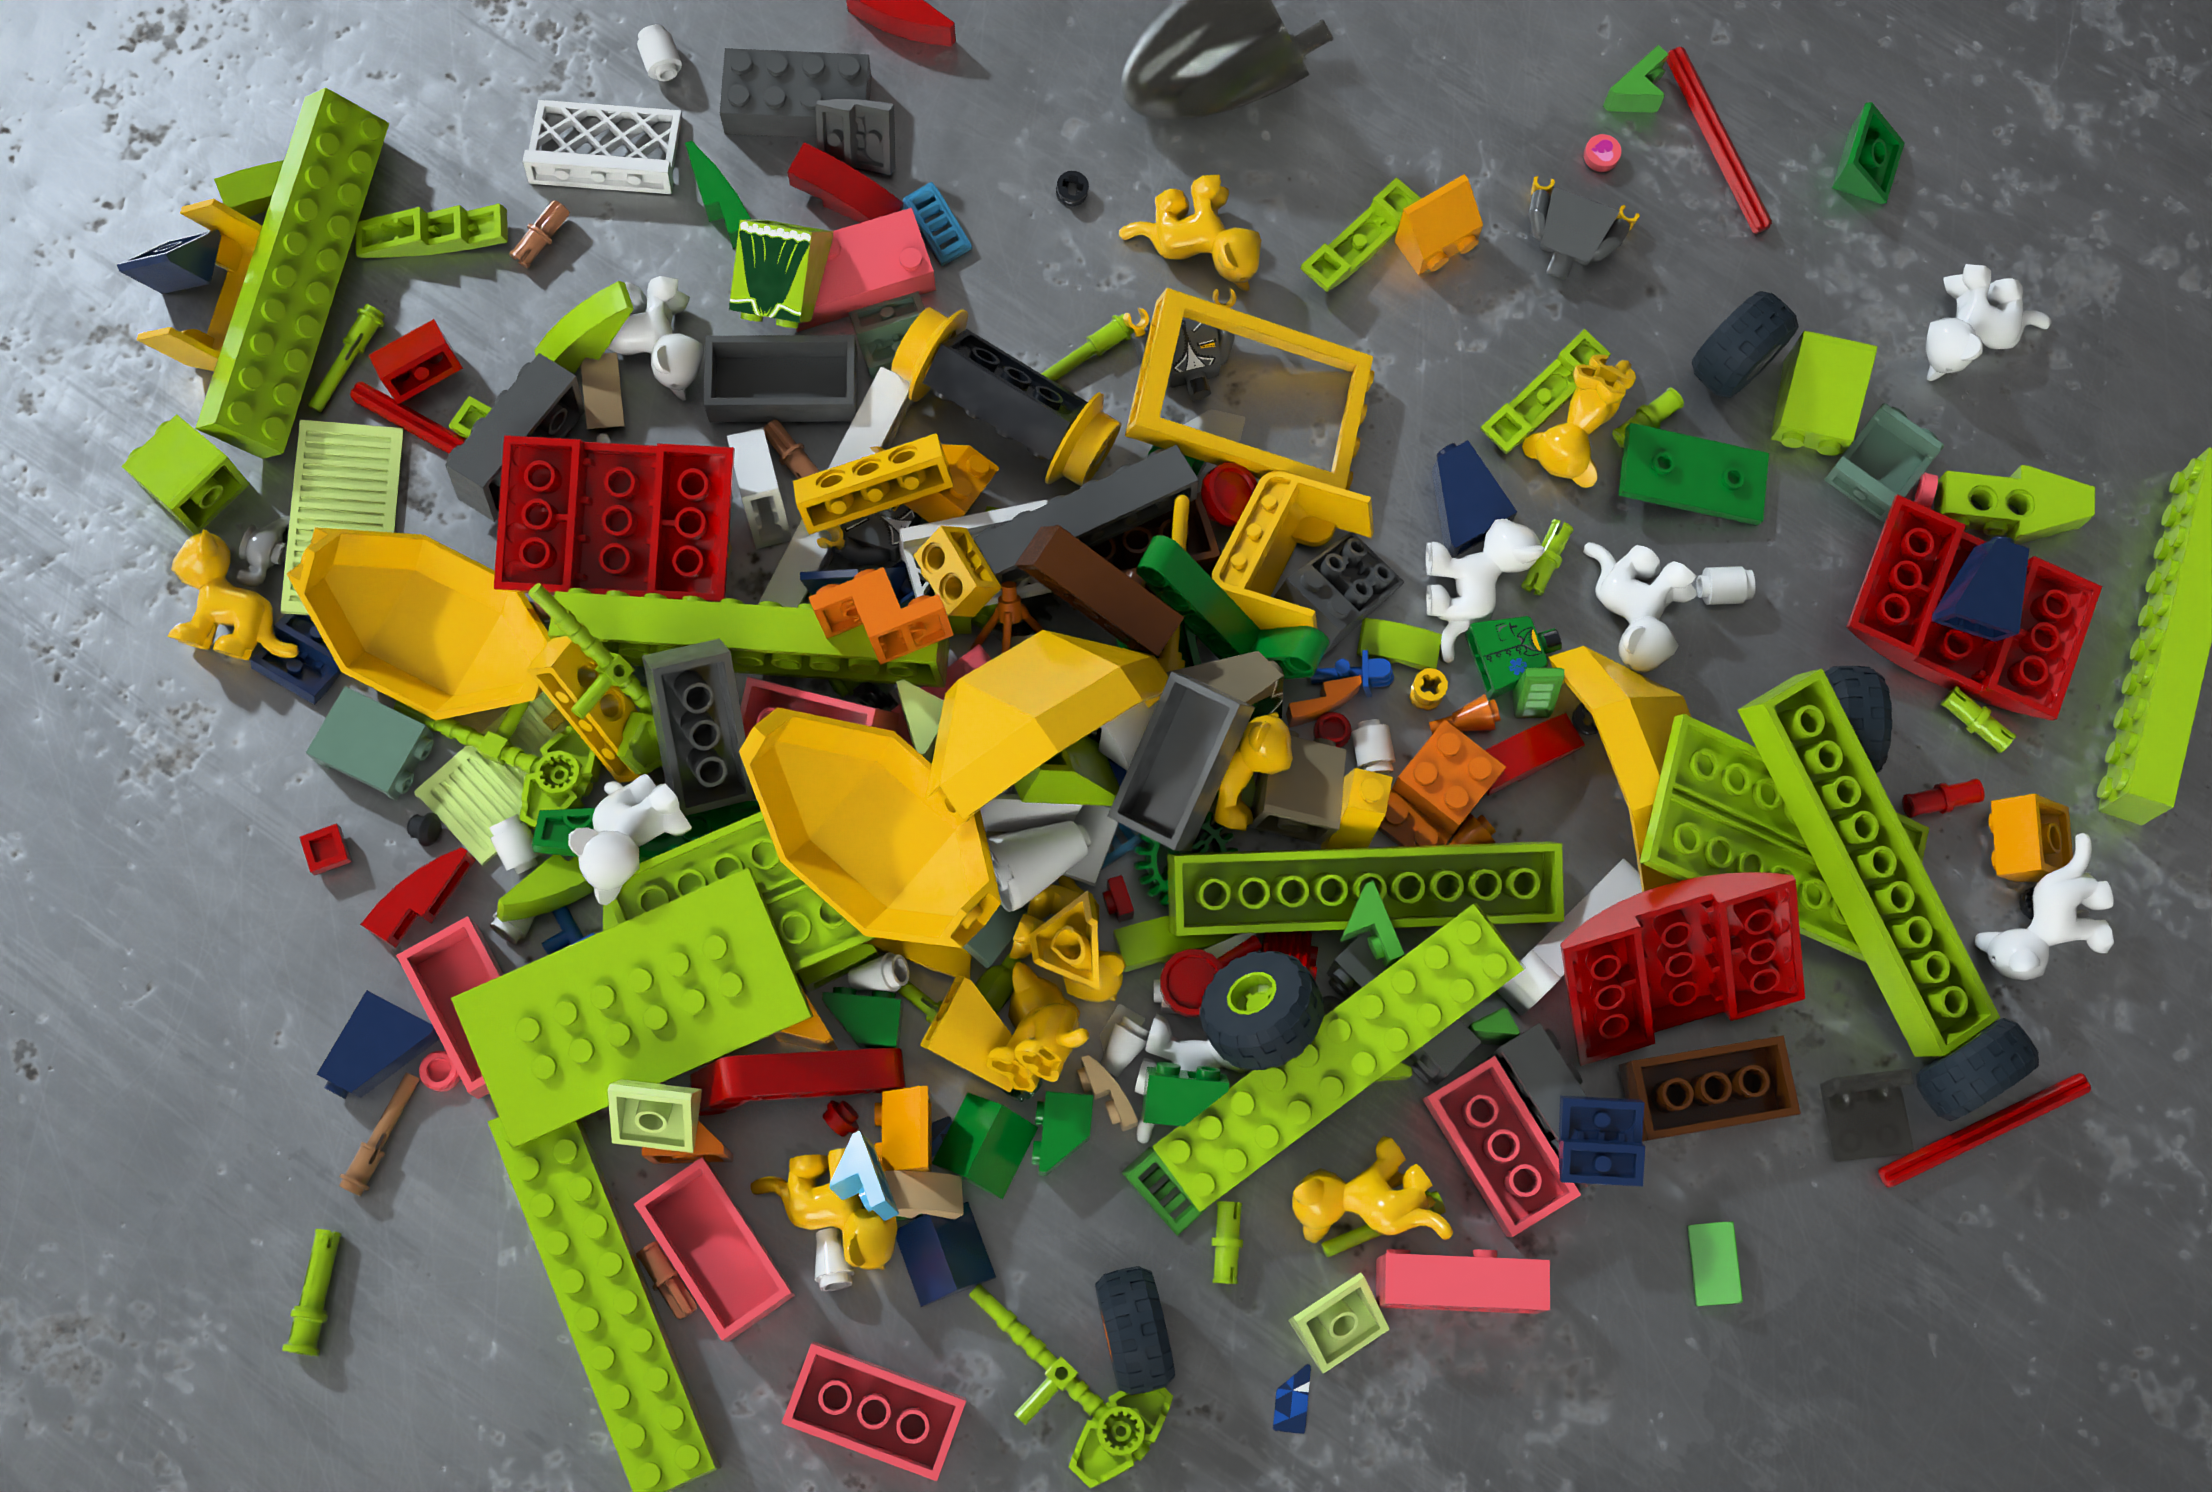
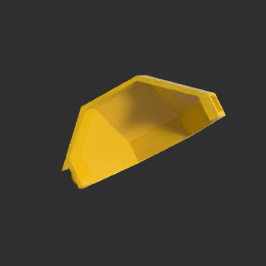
[286,527,551,720]
[925,630,1169,825]
[1548,646,1692,892]
[739,707,1001,948]

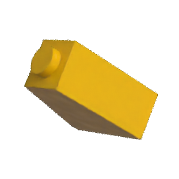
[1321,768,1393,849]
[920,975,1013,1092]

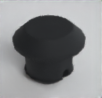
[407,812,442,847]

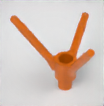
[970,581,1044,654]

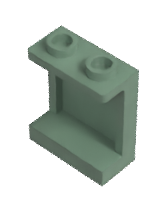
[1824,403,1944,523]
[306,686,434,801]

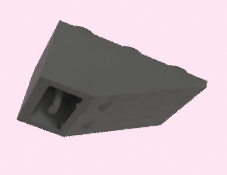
[1273,532,1404,654]

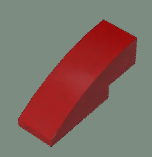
[846,0,956,46]
[787,142,903,223]
[1485,713,1585,796]
[360,847,476,948]

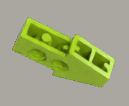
[1934,465,2095,545]

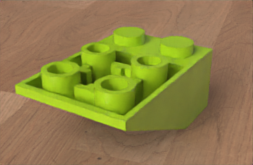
[1014,736,1120,806]

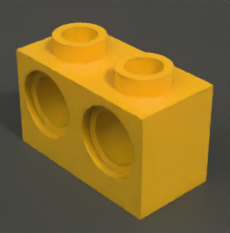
[913,526,1002,617]

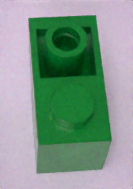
[822,987,904,1049]
[1141,1062,1230,1127]
[1032,1091,1094,1176]

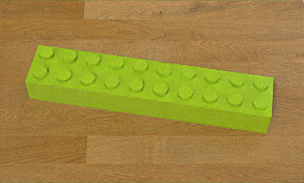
[195,87,390,459]
[2097,448,2212,825]
[548,588,950,688]
[1737,668,2001,1057]
[1167,841,1564,936]
[1152,903,1526,1212]
[488,1117,721,1492]

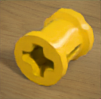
[1409,668,1448,711]

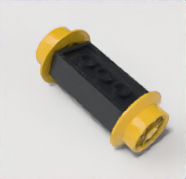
[891,307,1122,487]

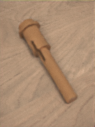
[339,1072,420,1197]

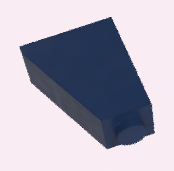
[1432,440,1517,558]
[1931,536,2030,642]
[316,990,440,1099]

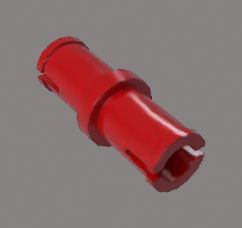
[1902,779,1985,818]

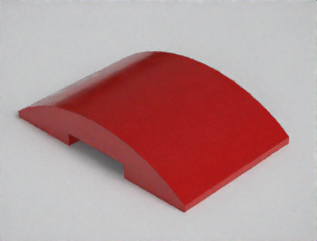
[494,435,735,602]
[1846,494,2103,721]
[1560,872,1805,1066]

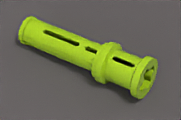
[282,1229,342,1357]

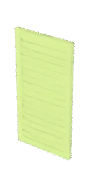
[280,419,404,615]
[414,691,570,866]

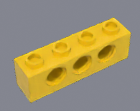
[793,433,954,535]
[527,636,648,783]

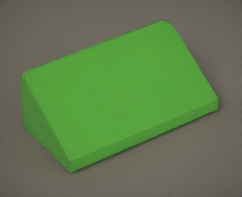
[1468,1007,1520,1046]
[1687,1221,1743,1306]

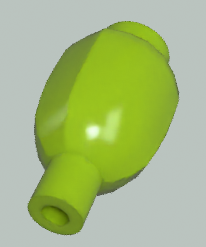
[975,953,1021,1014]

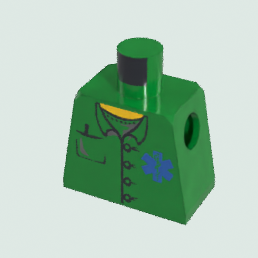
[1465,616,1562,700]

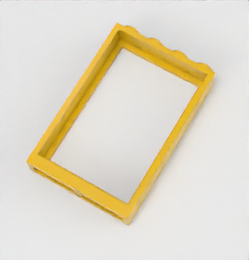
[1125,288,1374,490]

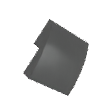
[815,99,896,175]

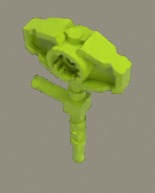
[528,583,663,775]
[394,701,602,830]
[969,1284,1174,1489]

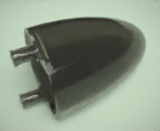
[1121,0,1334,121]

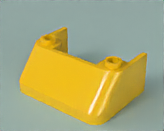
[137,198,262,371]
[1212,471,1374,630]

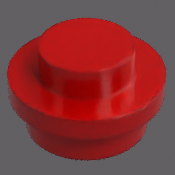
[1313,712,1352,748]
[822,1100,859,1137]

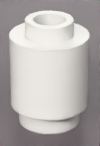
[637,24,682,81]
[1696,566,1755,605]
[1351,719,1396,775]
[489,814,542,875]

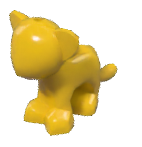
[1119,175,1262,292]
[1522,355,1636,488]
[167,529,299,661]
[1209,712,1293,831]
[1009,875,1126,1002]
[987,962,1089,1092]
[1292,1135,1453,1243]
[750,1148,897,1270]

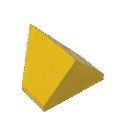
[1029,891,1100,991]

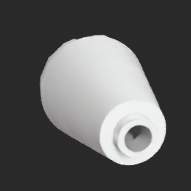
[987,820,1091,912]

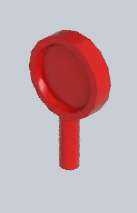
[1201,462,1258,527]
[1160,935,1262,1017]

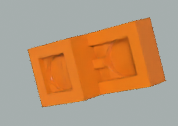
[1286,675,1362,728]

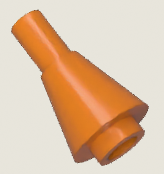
[1429,694,1501,734]
[1448,814,1496,845]

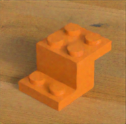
[808,567,954,665]
[1378,720,1506,846]

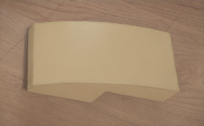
[581,352,625,429]
[1076,1055,1138,1132]
[883,1170,964,1220]

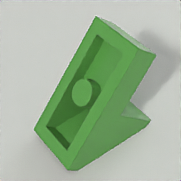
[1603,45,1669,113]
[1340,881,1405,967]

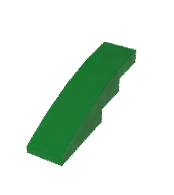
[685,141,751,249]

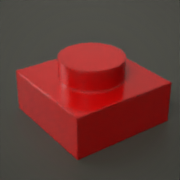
[299,823,352,876]
[1102,875,1134,923]

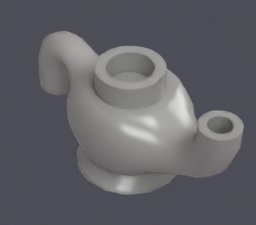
[236,516,290,587]

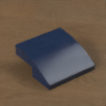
[251,614,341,705]
[1559,1095,1645,1187]

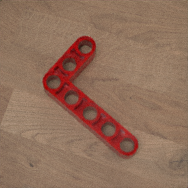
[690,1048,906,1116]

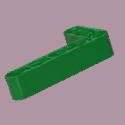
[1136,535,1329,679]

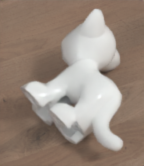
[1926,264,2051,381]
[607,276,703,401]
[1425,519,1545,663]
[1583,542,1698,673]
[568,774,692,905]
[1975,833,2114,981]
[1134,1013,1251,1144]

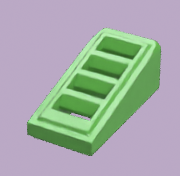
[1512,668,1564,718]
[1121,1147,1207,1236]

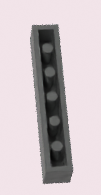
[974,445,1199,591]

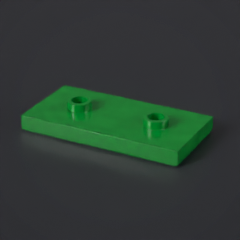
[1619,423,1769,526]

